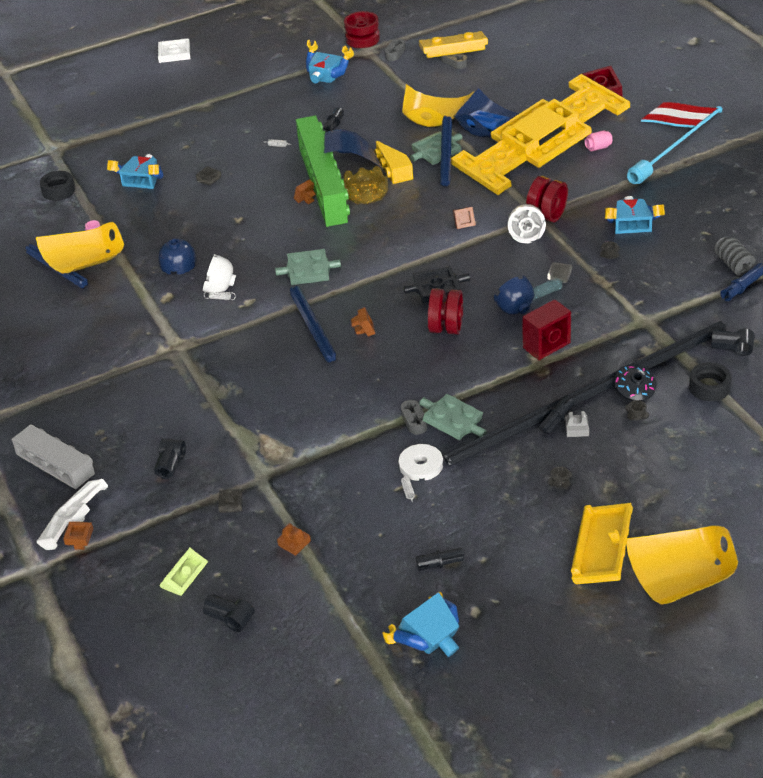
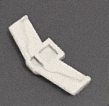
[37,479,108,550]

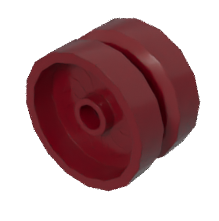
[344,11,380,48]
[526,176,568,223]
[428,288,463,335]

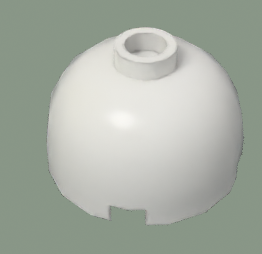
[507,204,546,244]
[203,254,236,293]

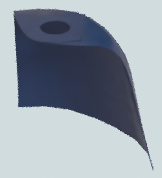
[454,88,519,137]
[324,129,389,183]

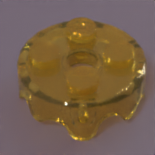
[344,166,388,204]

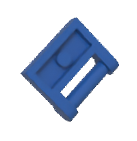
[467,110,509,132]

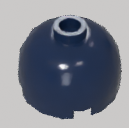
[159,239,197,275]
[494,275,535,314]

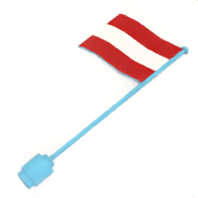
[627,102,723,184]

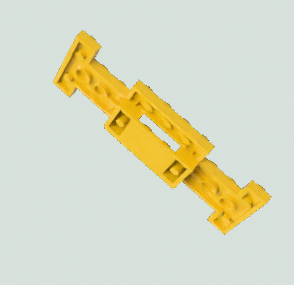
[451,74,630,195]

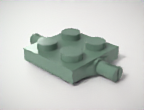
[410,131,462,165]
[275,249,341,285]
[420,394,487,440]

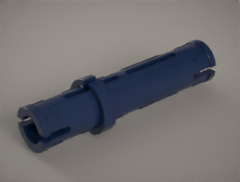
[720,263,763,301]

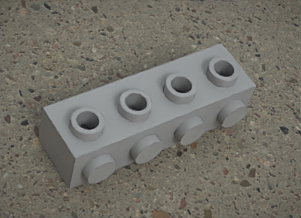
[12,424,95,489]

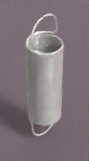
[264,139,291,147]
[204,291,236,300]
[401,474,415,502]

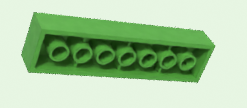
[296,116,350,227]

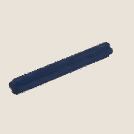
[440,116,452,186]
[25,244,88,288]

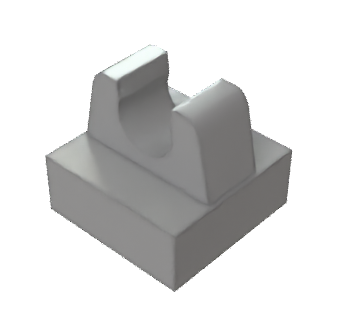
[565,411,589,437]

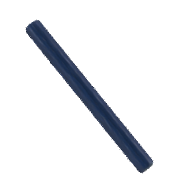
[290,286,336,363]

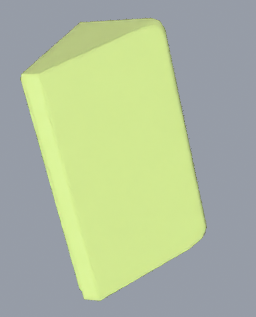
[159,548,208,596]

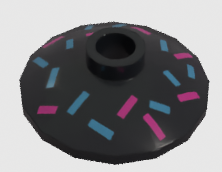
[614,364,657,402]

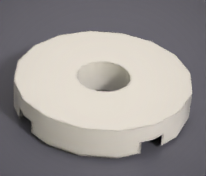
[398,444,443,481]

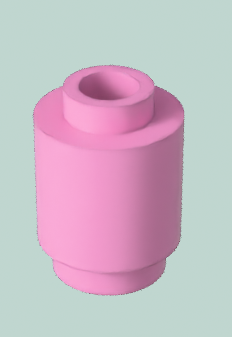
[584,130,612,152]

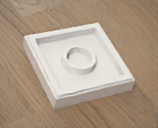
[158,39,190,63]

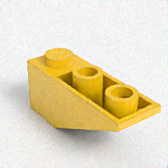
[374,141,413,184]

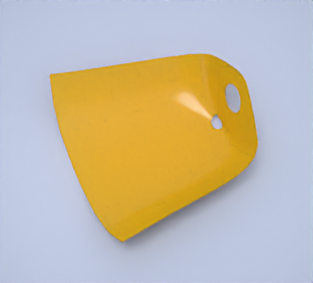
[402,84,474,127]
[36,222,124,274]
[626,526,738,605]

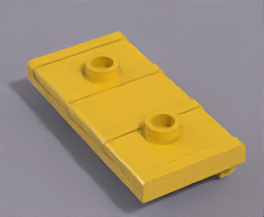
[419,31,488,58]
[571,503,633,584]

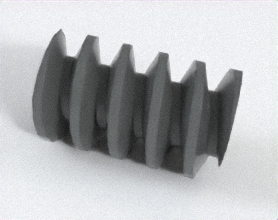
[714,237,756,276]

